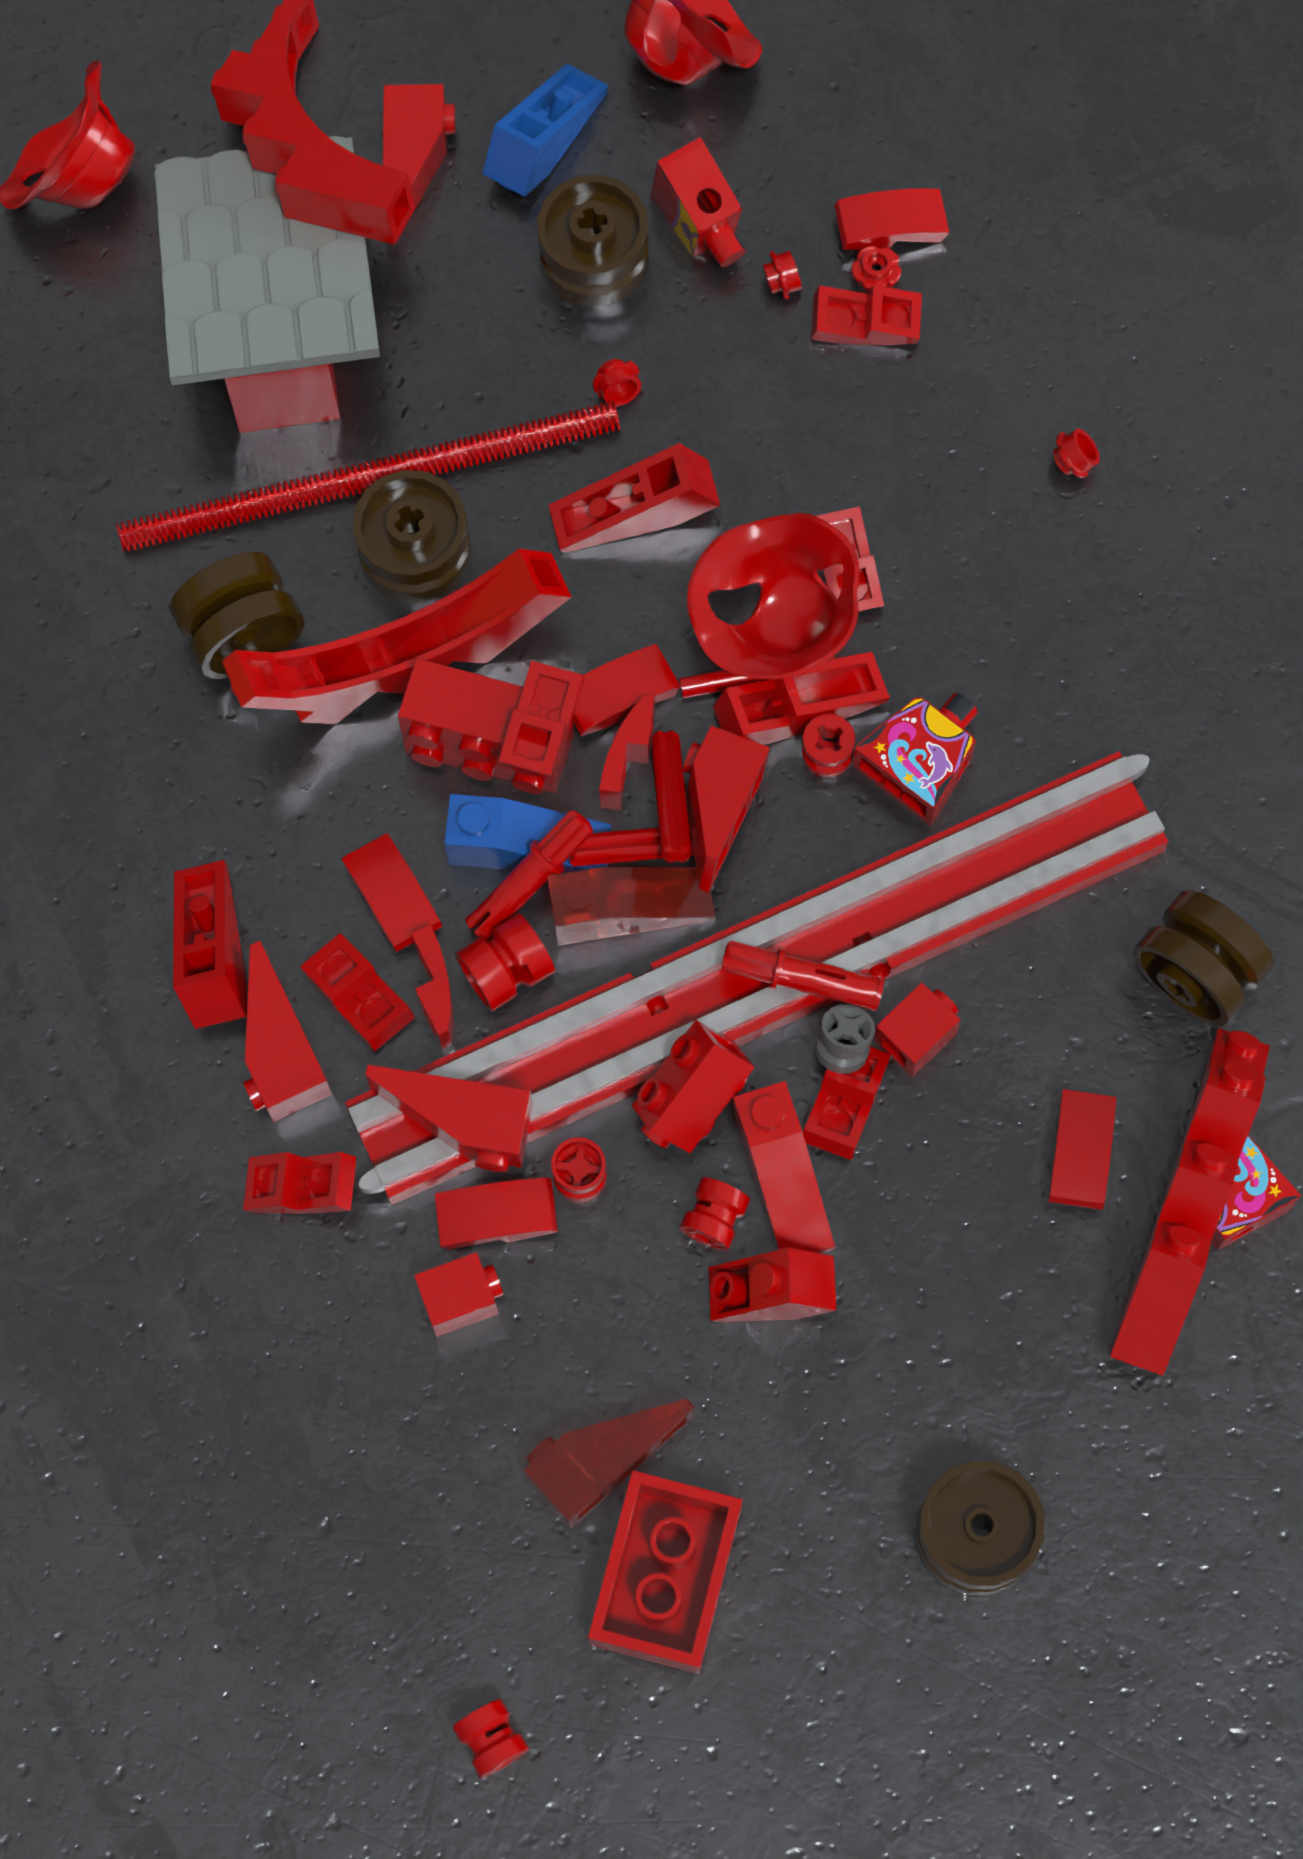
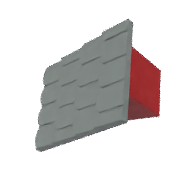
[155,136,380,433]

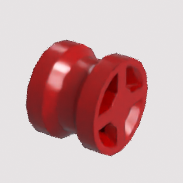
[802,714,855,778]

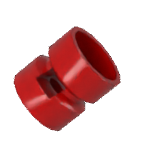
[455,913,556,1012]

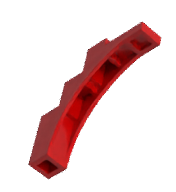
[211,0,415,245]
[222,549,572,724]
[1110,1028,1270,1376]

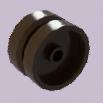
[537,175,649,307]
[352,470,471,604]
[169,552,305,679]
[1132,890,1275,1026]
[916,1461,1045,1596]

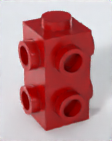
[631,1020,755,1153]

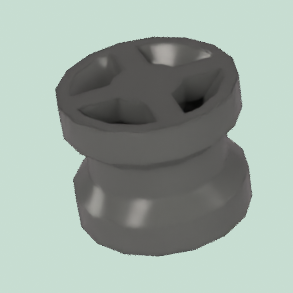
[815,1004,875,1074]

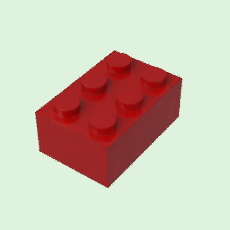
[398,658,574,794]
[588,1470,743,1675]

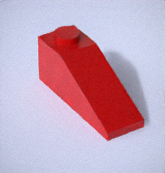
[383,84,456,243]
[549,443,720,553]
[683,725,770,893]
[173,860,247,1029]
[243,940,332,1122]
[365,1064,533,1172]
[732,1081,835,1253]

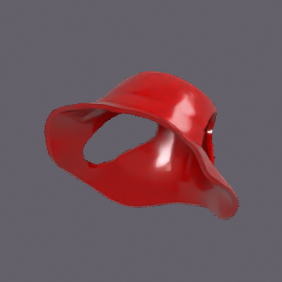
[624,0,762,86]
[0,60,135,210]
[687,513,859,680]

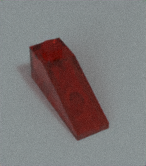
[547,867,715,946]
[524,1399,695,1529]

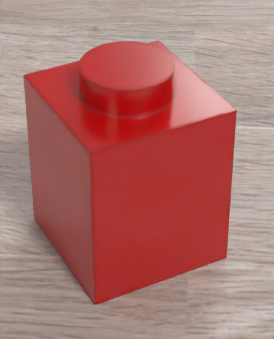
[873,982,961,1077]
[414,1252,504,1337]

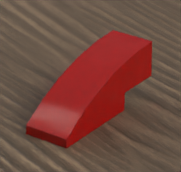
[713,652,890,745]

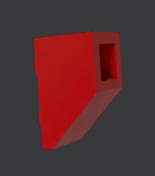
[708,1248,837,1322]

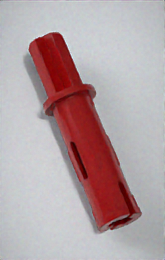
[465,810,593,941]
[721,941,885,1012]

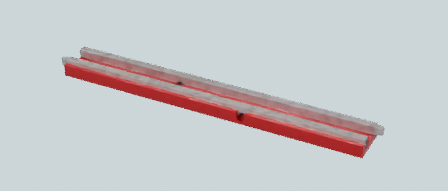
[345,751,1169,1205]

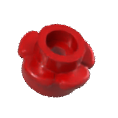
[851,246,901,293]
[762,250,802,300]
[592,359,641,406]
[1053,428,1100,478]

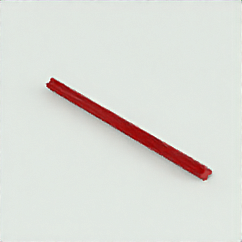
[116,400,621,552]

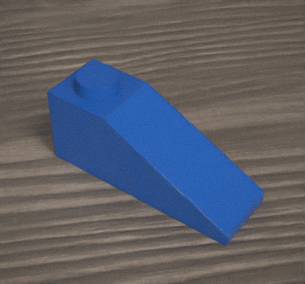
[482,63,609,197]
[445,794,611,878]

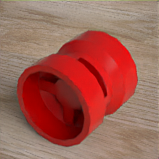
[551,1137,607,1203]
[679,1177,751,1251]
[452,1698,530,1779]

